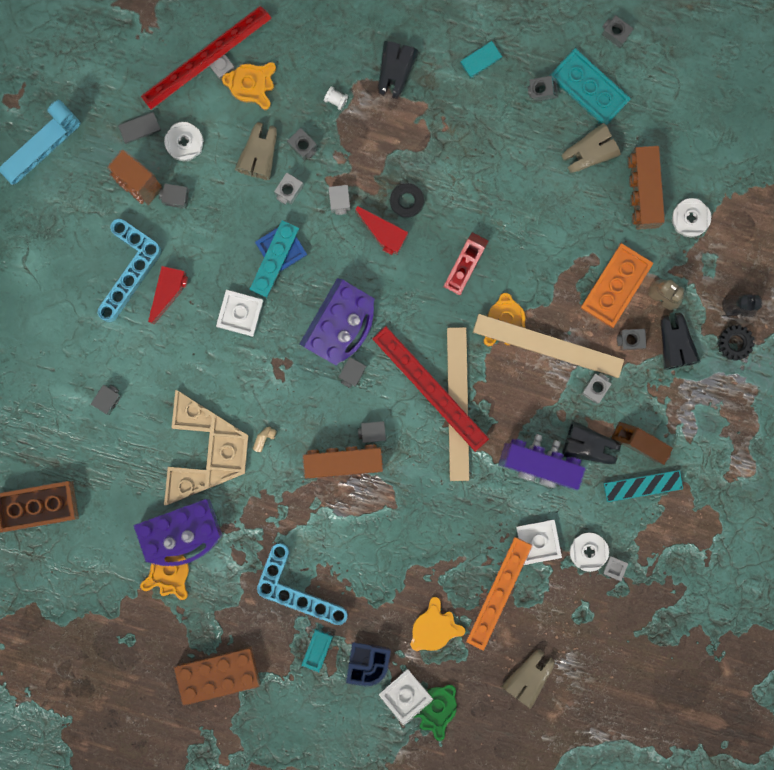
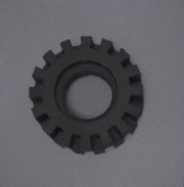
[717,325,755,361]

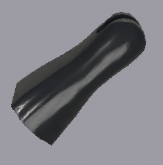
[378,41,419,99]
[722,294,763,317]
[660,313,701,370]
[562,421,621,464]

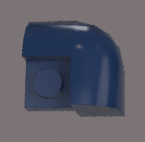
[346,642,391,686]

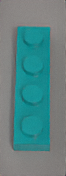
[249,220,299,298]

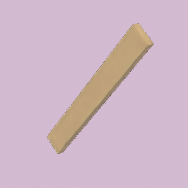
[472,314,624,378]
[447,328,469,481]

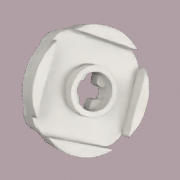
[164,122,203,161]
[672,198,711,237]
[570,533,609,571]

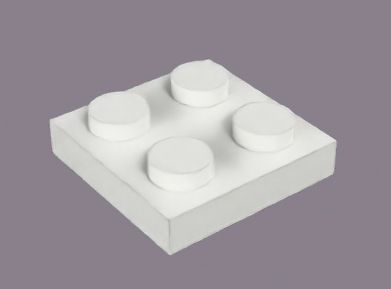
[216,290,264,337]
[516,520,562,565]
[379,669,433,725]

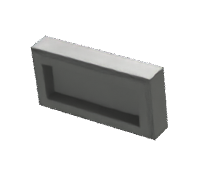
[118,112,161,144]

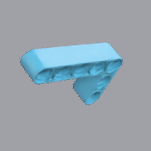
[0,100,81,185]
[98,219,161,322]
[257,543,348,625]

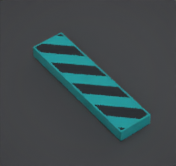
[603,470,683,502]

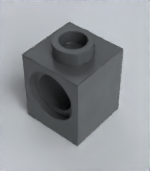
[602,15,634,48]
[528,76,558,102]
[287,128,317,160]
[159,184,189,209]
[617,329,646,351]
[339,357,367,388]
[91,384,122,415]
[358,421,386,443]

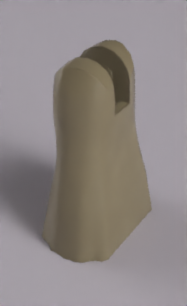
[235,122,277,180]
[561,123,621,173]
[648,278,684,311]
[500,649,555,709]

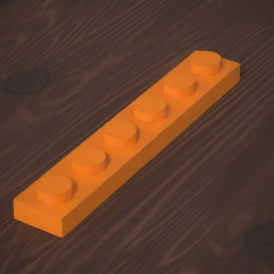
[466,537,533,651]

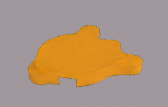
[222,62,276,110]
[483,293,526,346]
[140,554,189,600]
[410,597,465,651]

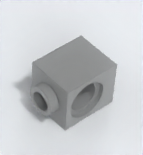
[274,173,304,205]
[329,185,350,215]
[581,373,611,404]

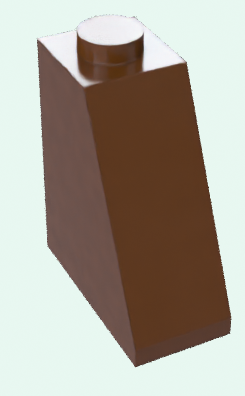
[611,422,673,465]

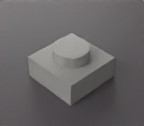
[209,54,235,79]
[602,556,628,581]

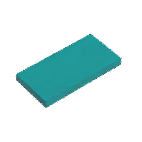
[550,48,631,126]

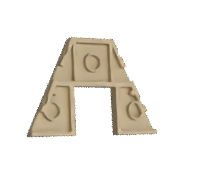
[164,390,249,505]

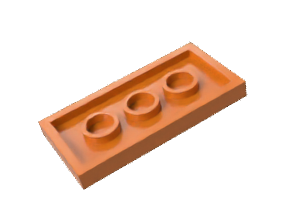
[581,243,654,328]

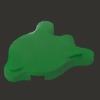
[413,684,457,741]

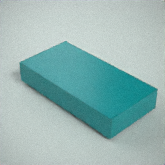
[460,41,502,78]
[301,629,333,672]

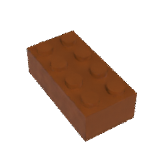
[628,146,665,230]
[107,149,163,206]
[303,445,383,479]
[0,481,79,533]
[174,646,261,706]

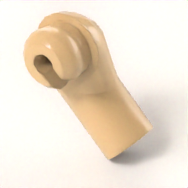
[253,427,277,452]

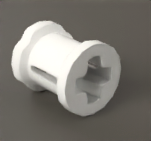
[324,86,349,110]

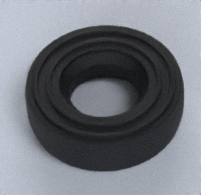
[390,183,424,218]

